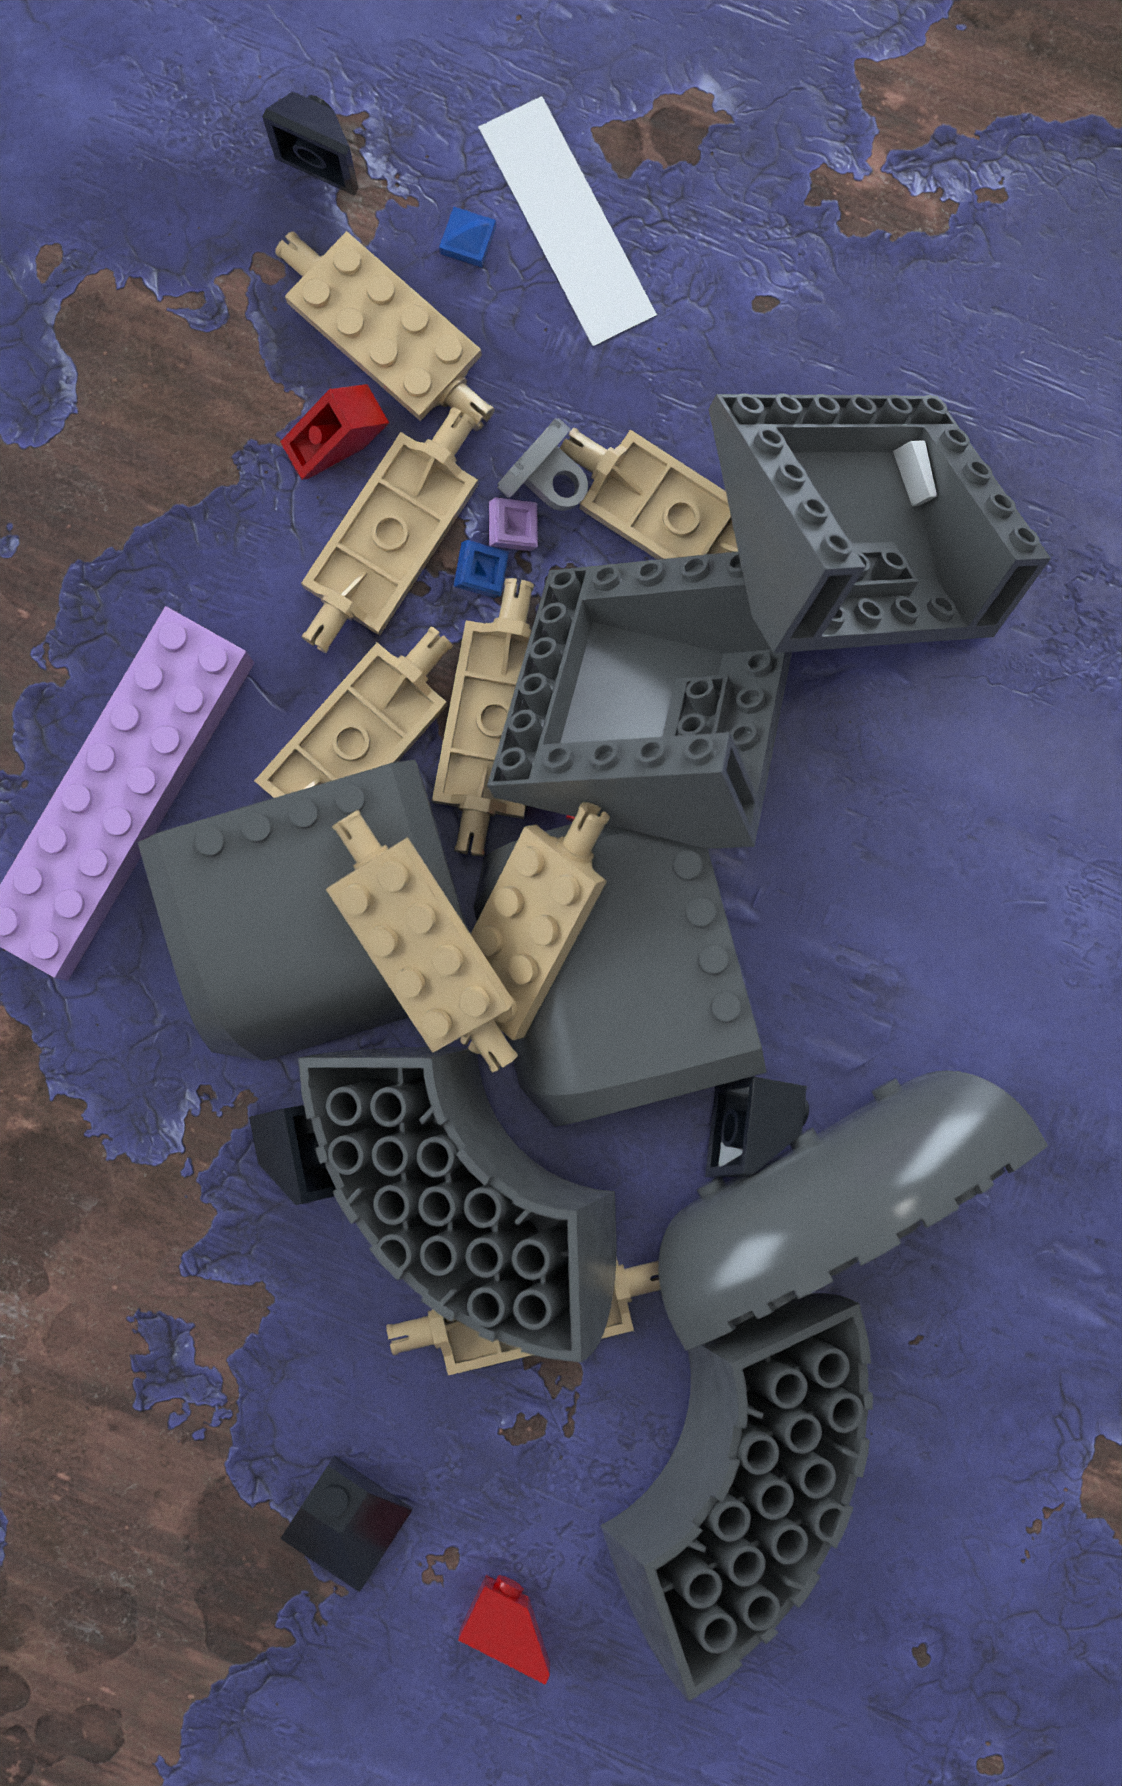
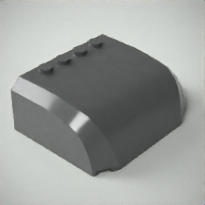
[138,759,468,1061]
[473,824,766,1127]

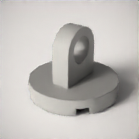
[497,418,588,511]

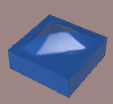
[439,206,496,268]
[453,540,509,598]

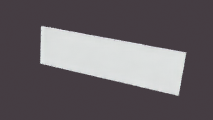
[479,96,657,346]

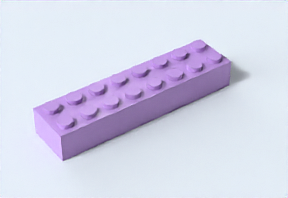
[0,606,254,981]

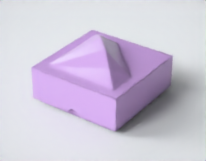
[489,497,538,551]

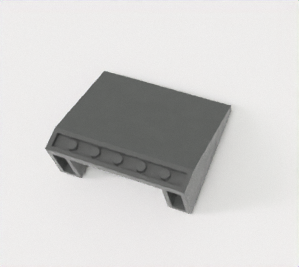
[709,393,1051,653]
[487,551,792,849]

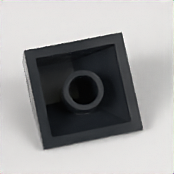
[262,91,359,196]
[705,1077,809,1179]
[249,1105,337,1205]
[280,1455,413,1592]

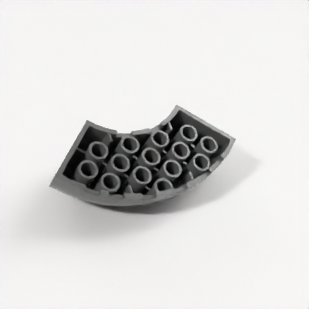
[298,1047,617,1363]
[659,1070,1048,1351]
[600,1293,873,1701]

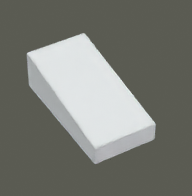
[893,441,937,506]

